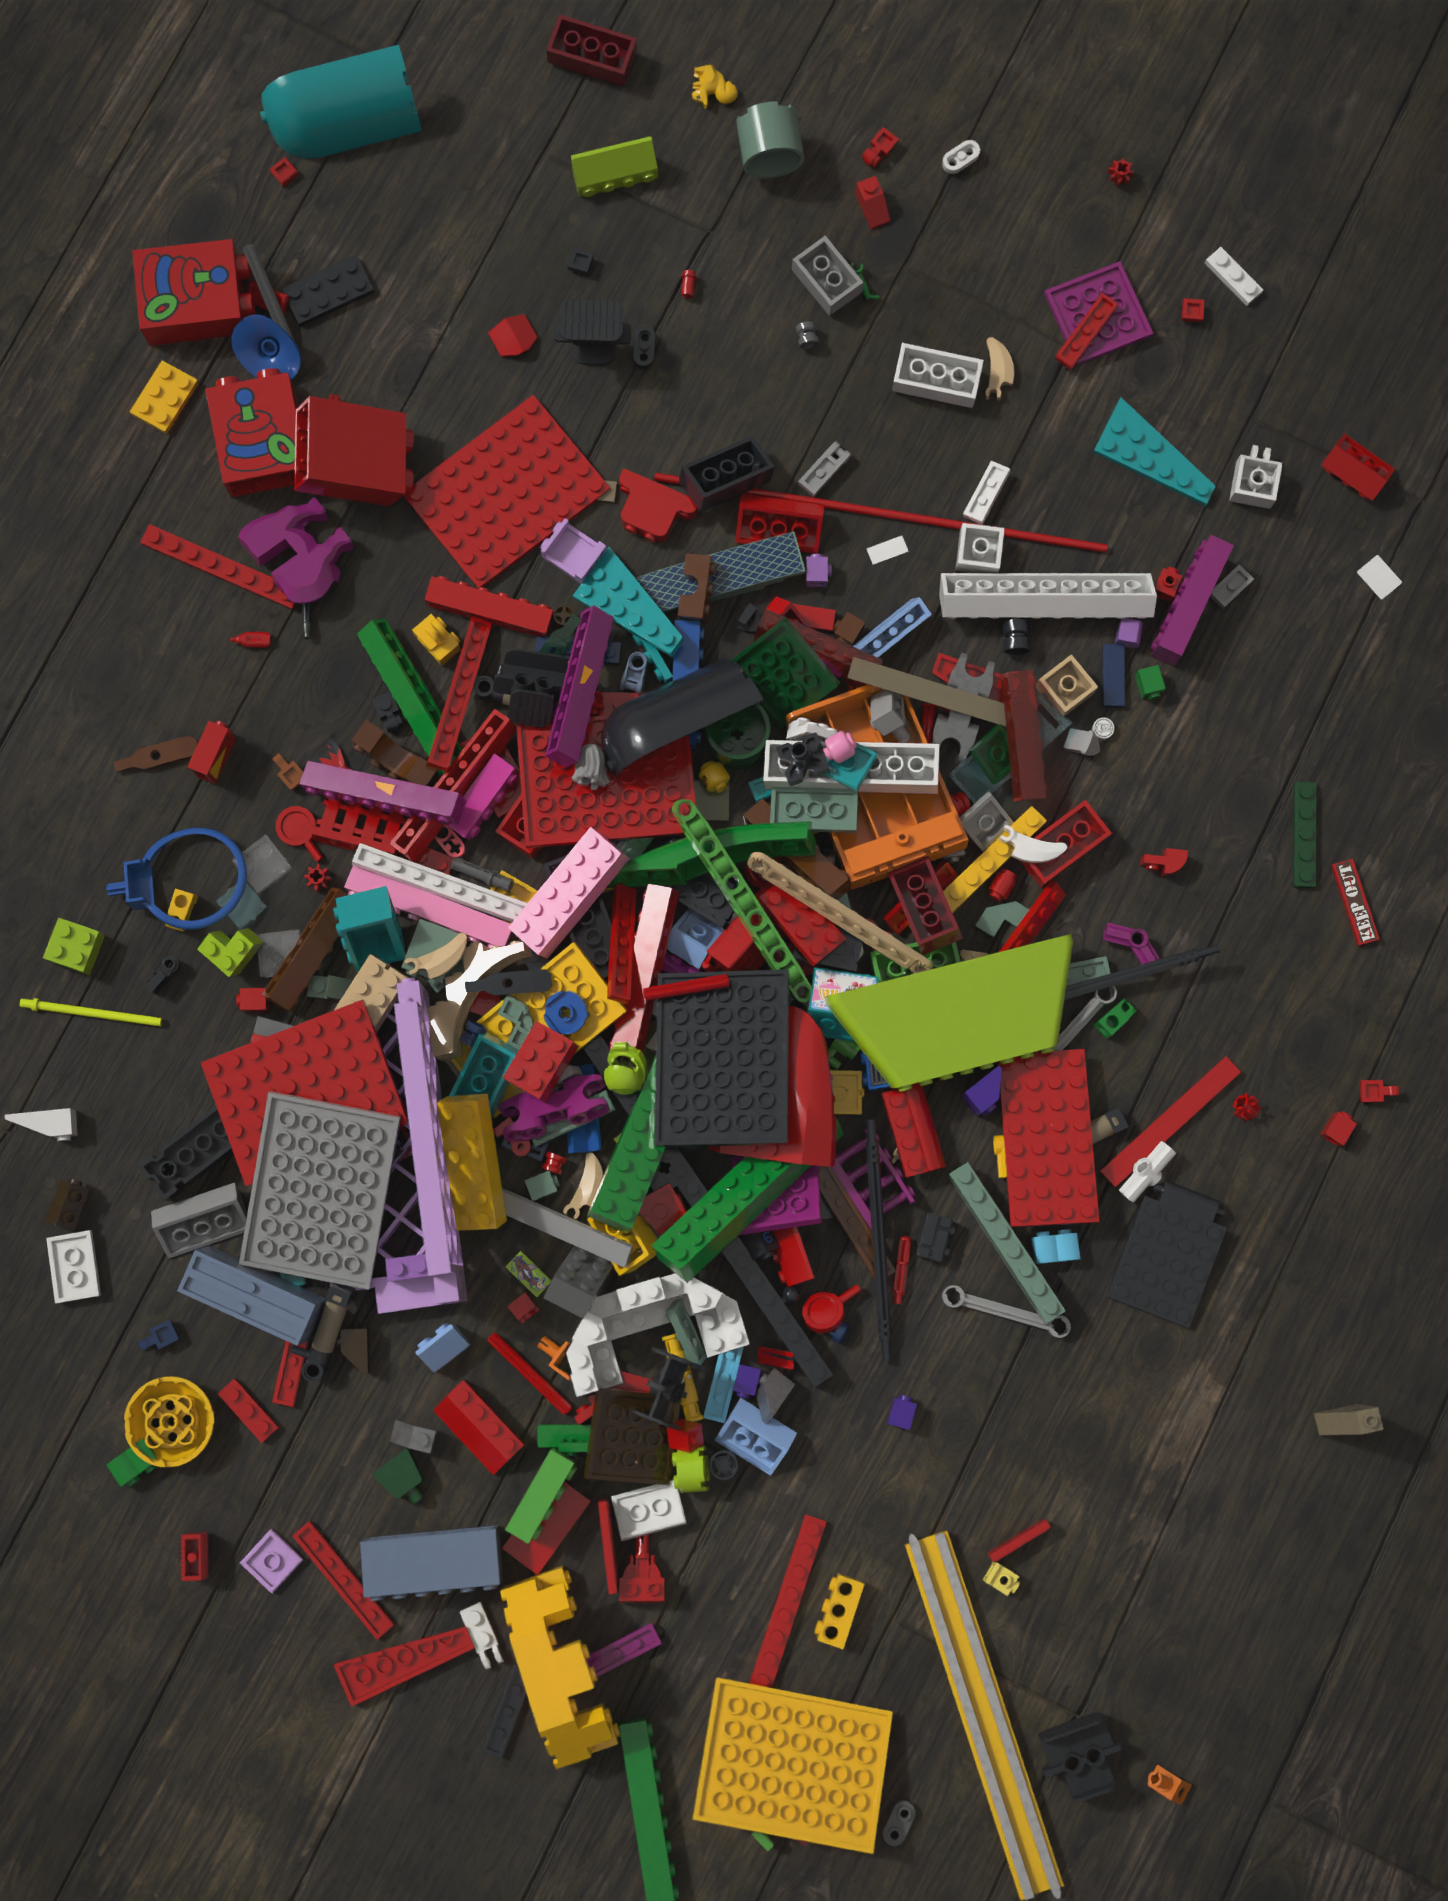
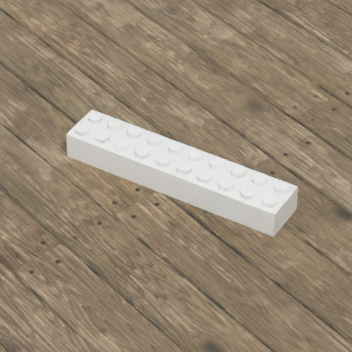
[939,573,1157,619]

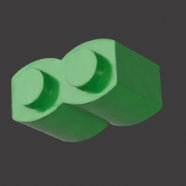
[106,1438,159,1487]

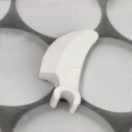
[999,825,1067,863]

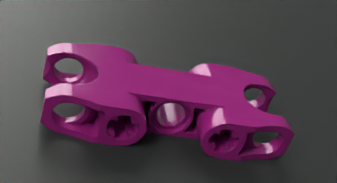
[499,1074,610,1141]

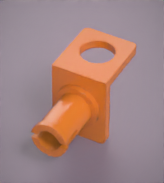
[537,1336,572,1382]
[1148,1765,1192,1804]

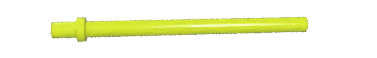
[19,998,163,1027]

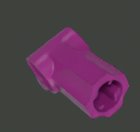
[1103,923,1160,964]

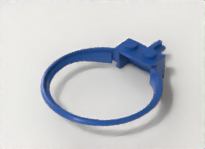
[106,828,247,930]

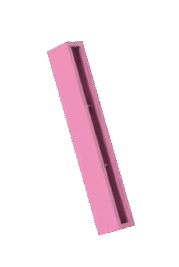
[344,865,513,948]

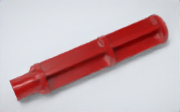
[892,1236,912,1304]

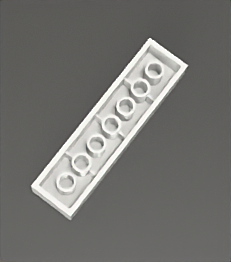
[764,740,939,794]

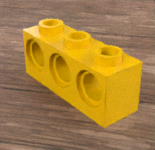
[814,1573,864,1649]

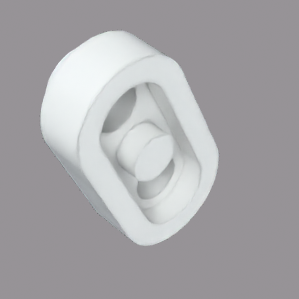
[942,140,980,174]

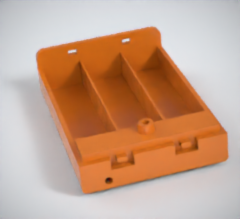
[786,685,968,890]

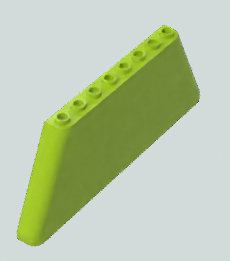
[824,934,1073,1091]

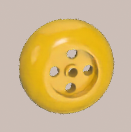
[124,1377,214,1467]

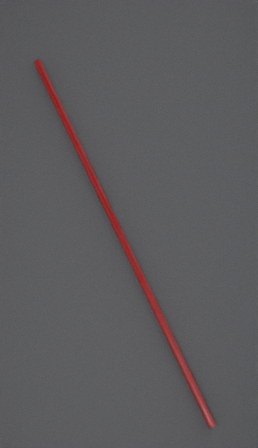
[654,473,1108,553]

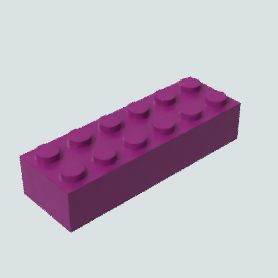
[1150,535,1234,667]

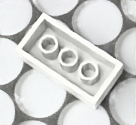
[892,343,983,408]

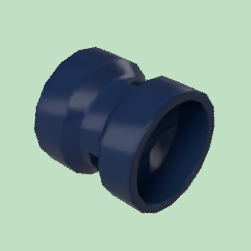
[459,1020,488,1048]

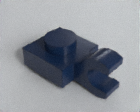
[138,1319,180,1350]

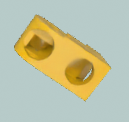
[165,888,199,932]

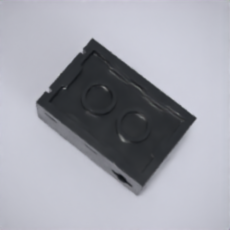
[674,872,737,933]
[793,922,864,973]

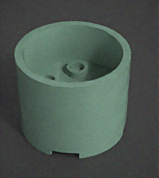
[736,102,805,178]

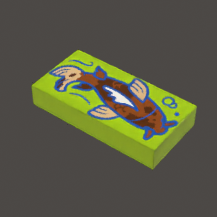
[506,1251,551,1297]

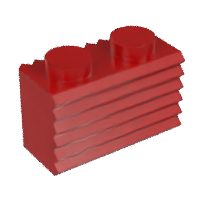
[180,1532,208,1581]

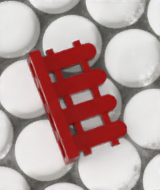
[311,798,407,856]

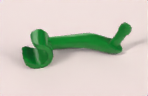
[851,263,880,301]

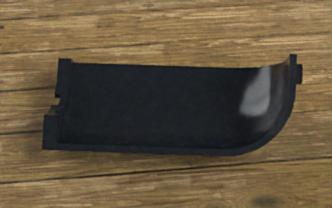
[601,658,763,778]

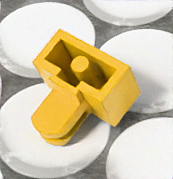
[412,614,461,666]

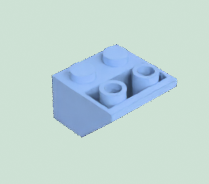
[415,1323,471,1373]

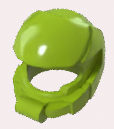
[604,1042,648,1095]

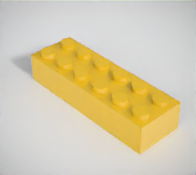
[437,1094,507,1231]

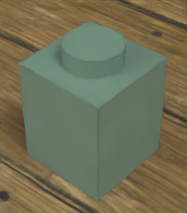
[524,1171,560,1202]

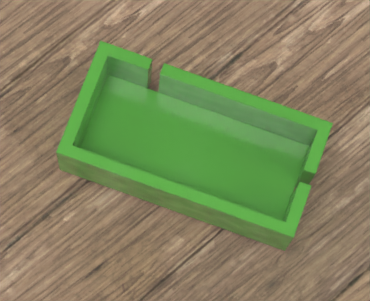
[505,1448,577,1544]

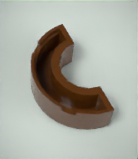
[351,720,437,786]

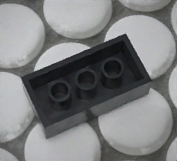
[679,436,774,512]

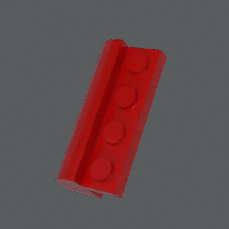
[881,1083,946,1178]

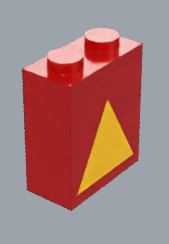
[187,721,236,784]

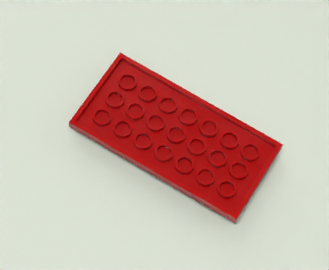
[997,1049,1099,1227]

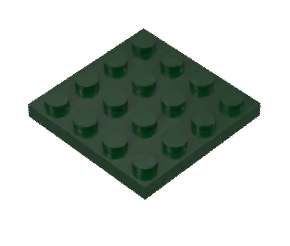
[730,617,841,729]

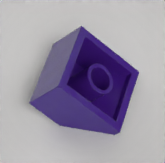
[961,1066,1002,1116]

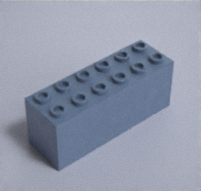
[177,1246,326,1346]
[360,1525,503,1601]

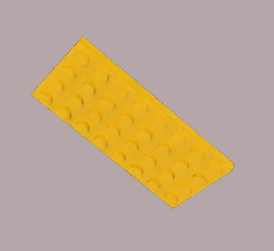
[450,942,628,1118]

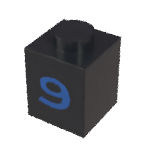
[741,1230,781,1261]

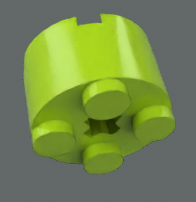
[672,1446,710,1493]

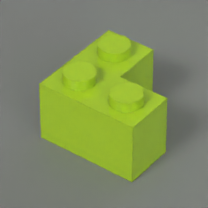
[197,928,264,977]

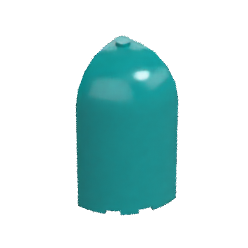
[260,45,422,159]

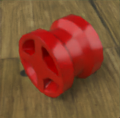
[541,1152,567,1175]

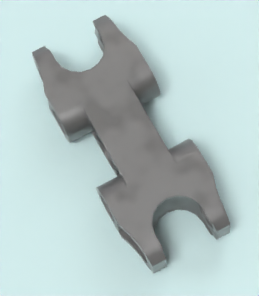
[932,653,995,763]

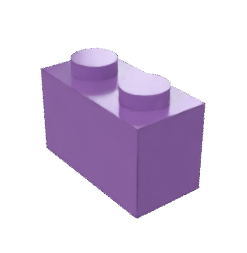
[385,1254,430,1282]

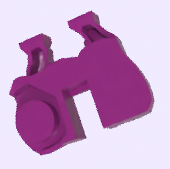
[238,497,353,604]

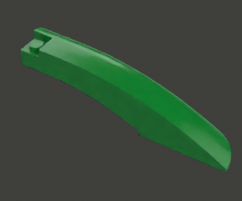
[606,821,816,888]

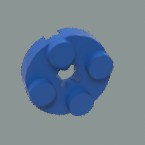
[544,991,589,1034]

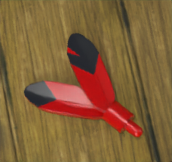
[312,740,351,770]

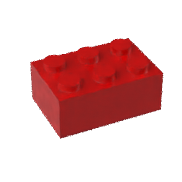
[502,1021,579,1103]

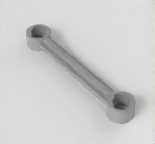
[1053,986,1117,1051]
[942,1285,1071,1338]

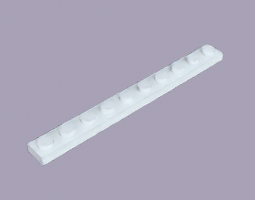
[352,843,528,922]

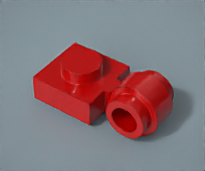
[861,127,899,168]

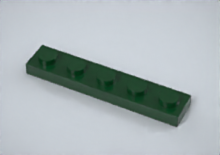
[1292,782,1316,888]

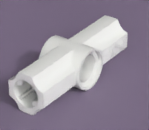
[1119,1141,1176,1203]

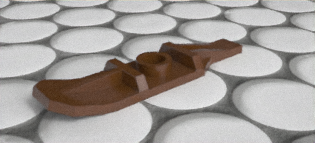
[113,736,198,772]

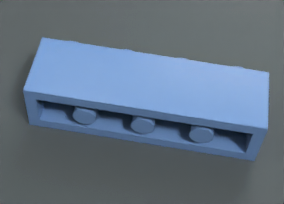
[848,597,932,662]

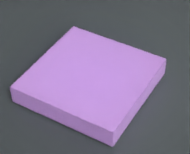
[240,1529,304,1593]

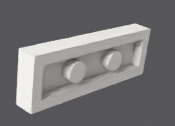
[1205,247,1263,306]
[963,461,1010,525]

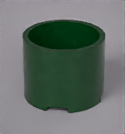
[706,704,770,771]

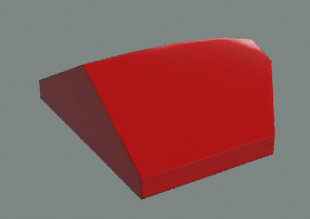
[488,314,538,357]

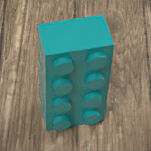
[449,1033,519,1119]

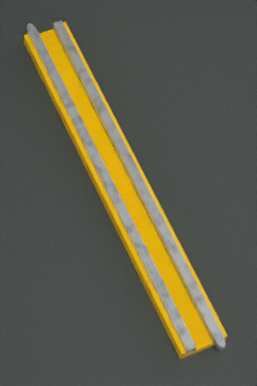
[904,1531,1064,1900]

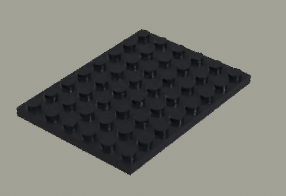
[654,969,789,1147]

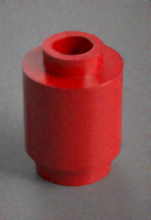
[988,868,1017,902]

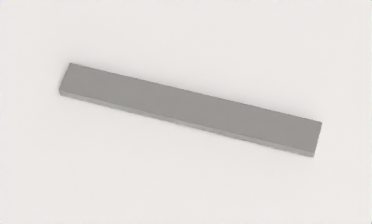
[502,1188,634,1268]

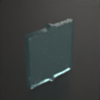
[216,882,267,930]

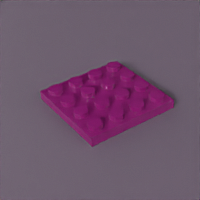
[1044,261,1153,366]
[732,1156,822,1235]

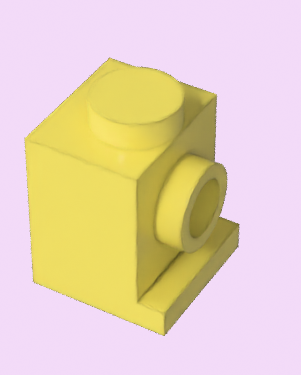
[983,1562,1020,1596]

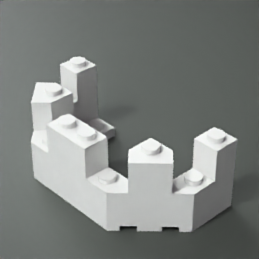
[566,1273,750,1397]

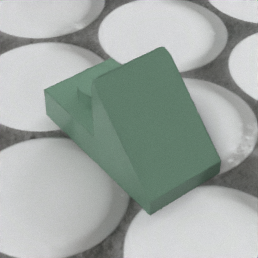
[307,975,353,1001]

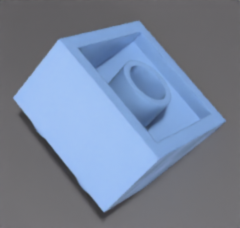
[667,911,722,969]

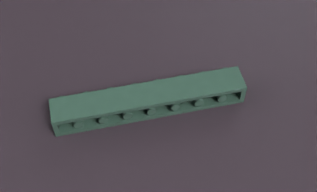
[948,1162,1065,1325]

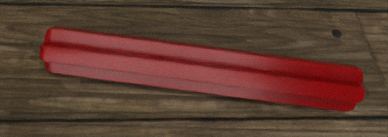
[643,974,730,1000]

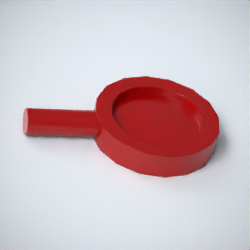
[276,806,324,862]
[803,1284,861,1333]

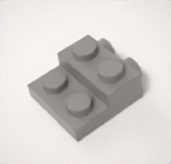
[959,792,1014,852]

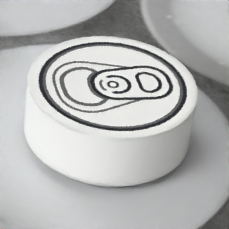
[1092,718,1114,740]

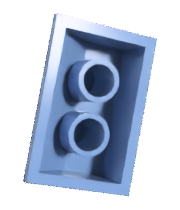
[714,1398,797,1476]

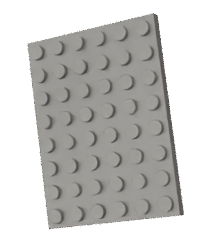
[239,1091,401,1290]

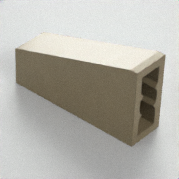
[1314,1404,1384,1435]

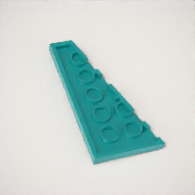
[1093,397,1215,506]
[573,547,685,657]

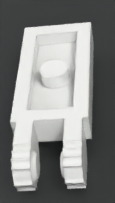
[460,1601,504,1670]

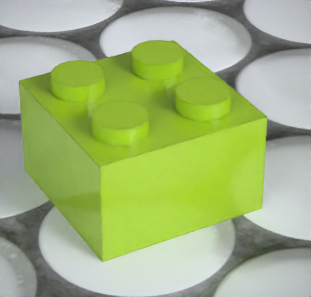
[43,918,105,975]

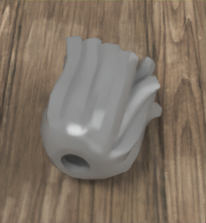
[571,744,610,790]

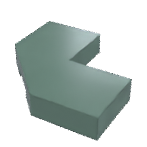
[975,901,1029,938]
[498,994,534,1050]

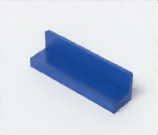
[567,1064,602,1153]

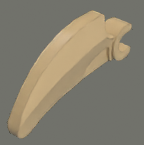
[985,337,1014,401]
[405,932,467,979]
[563,1152,604,1220]

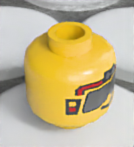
[699,760,730,793]

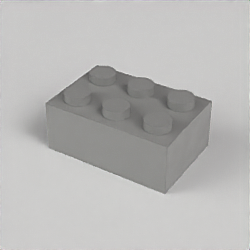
[792,236,863,316]

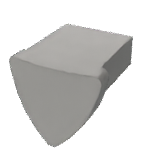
[1063,728,1100,756]

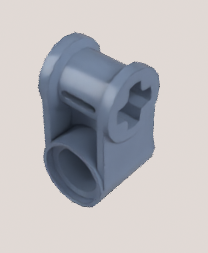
[620,652,648,695]

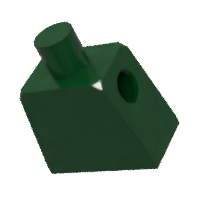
[372,1448,425,1504]

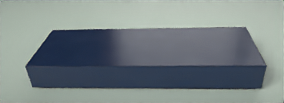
[1102,644,1125,707]

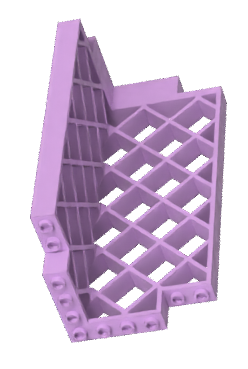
[330,978,468,1314]

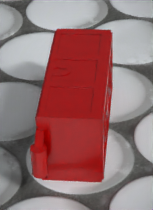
[702,884,787,972]

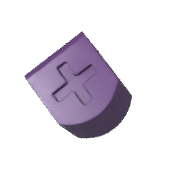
[1115,618,1143,648]

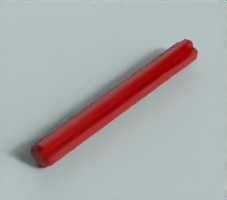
[488,1332,572,1415]

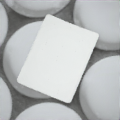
[1357,555,1402,599]

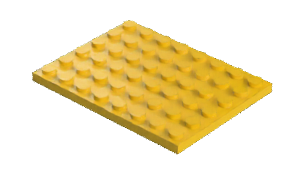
[692,1678,893,1854]

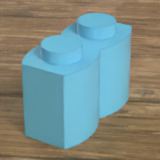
[1031,1229,1080,1264]

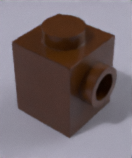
[832,612,865,648]

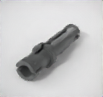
[451,857,514,892]

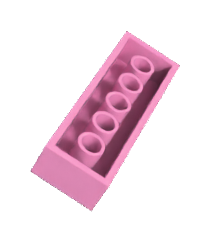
[508,827,630,959]

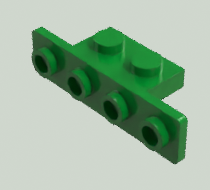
[537,1424,591,1456]

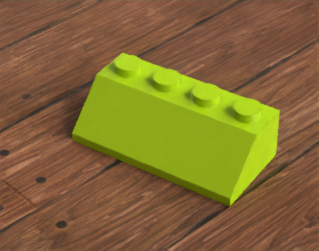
[571,136,658,197]

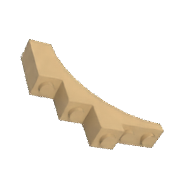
[428,941,532,1061]

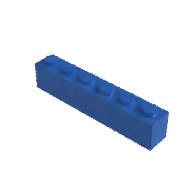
[673,620,704,749]

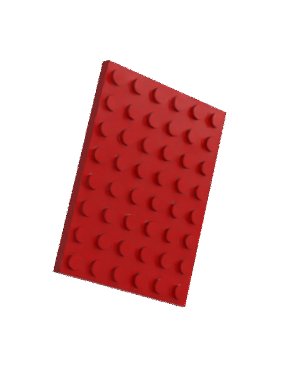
[403,395,610,588]
[516,715,696,848]
[201,1000,409,1186]

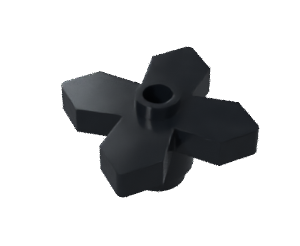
[776,732,830,786]

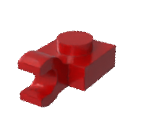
[1359,1080,1399,1103]

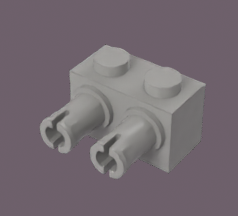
[870,689,910,743]

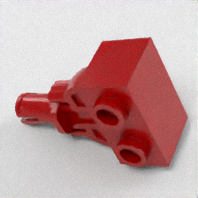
[619,1534,665,1603]

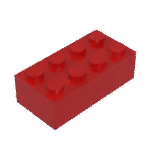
[1019,800,1112,888]

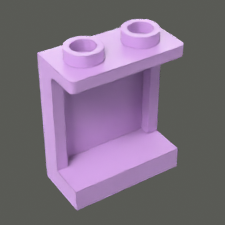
[540,518,607,584]

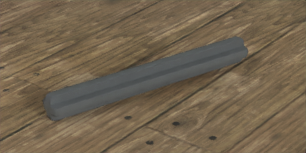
[243,244,294,340]

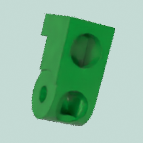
[1093,998,1137,1039]

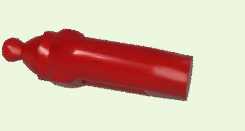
[230,632,271,648]

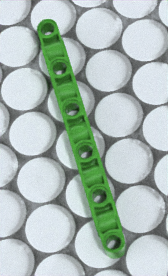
[672,799,813,1002]

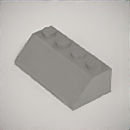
[151,1183,247,1259]

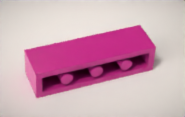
[448,753,519,840]

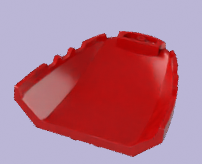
[708,1006,836,1167]

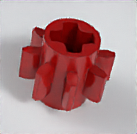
[1107,158,1134,186]
[304,864,332,892]
[1232,1093,1261,1122]

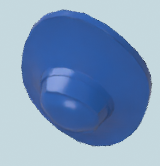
[231,315,302,379]

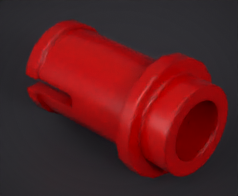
[681,270,697,299]

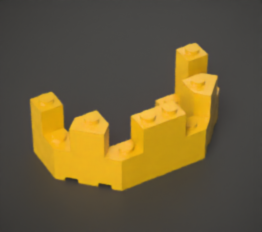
[500,1566,621,1769]

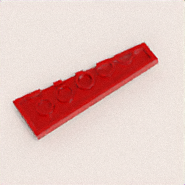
[334,1626,475,1707]

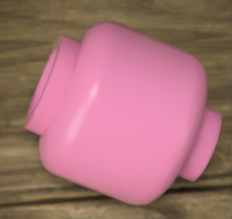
[823,731,857,763]

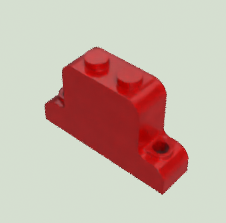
[619,468,699,543]

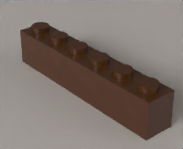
[743,799,851,900]
[262,887,348,1011]

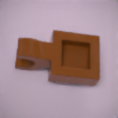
[272,753,303,791]

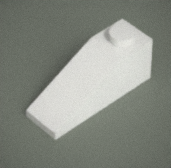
[5,1108,77,1141]

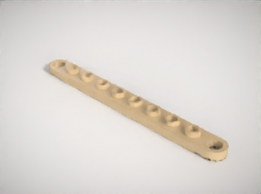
[747,852,933,974]

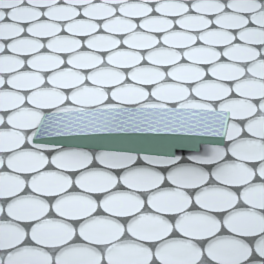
[635,532,805,614]

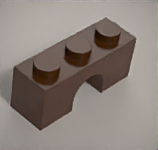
[678,553,717,623]

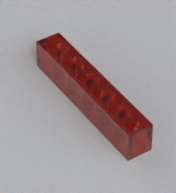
[1001,670,1047,802]

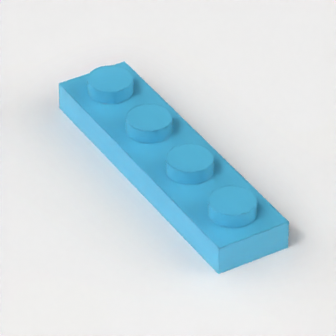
[703,1346,744,1423]

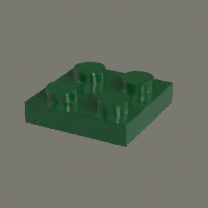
[969,724,1024,784]

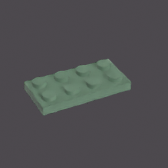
[770,787,858,833]

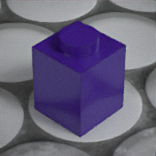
[733,1364,761,1399]
[887,1394,917,1430]

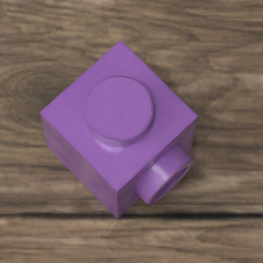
[806,554,832,587]

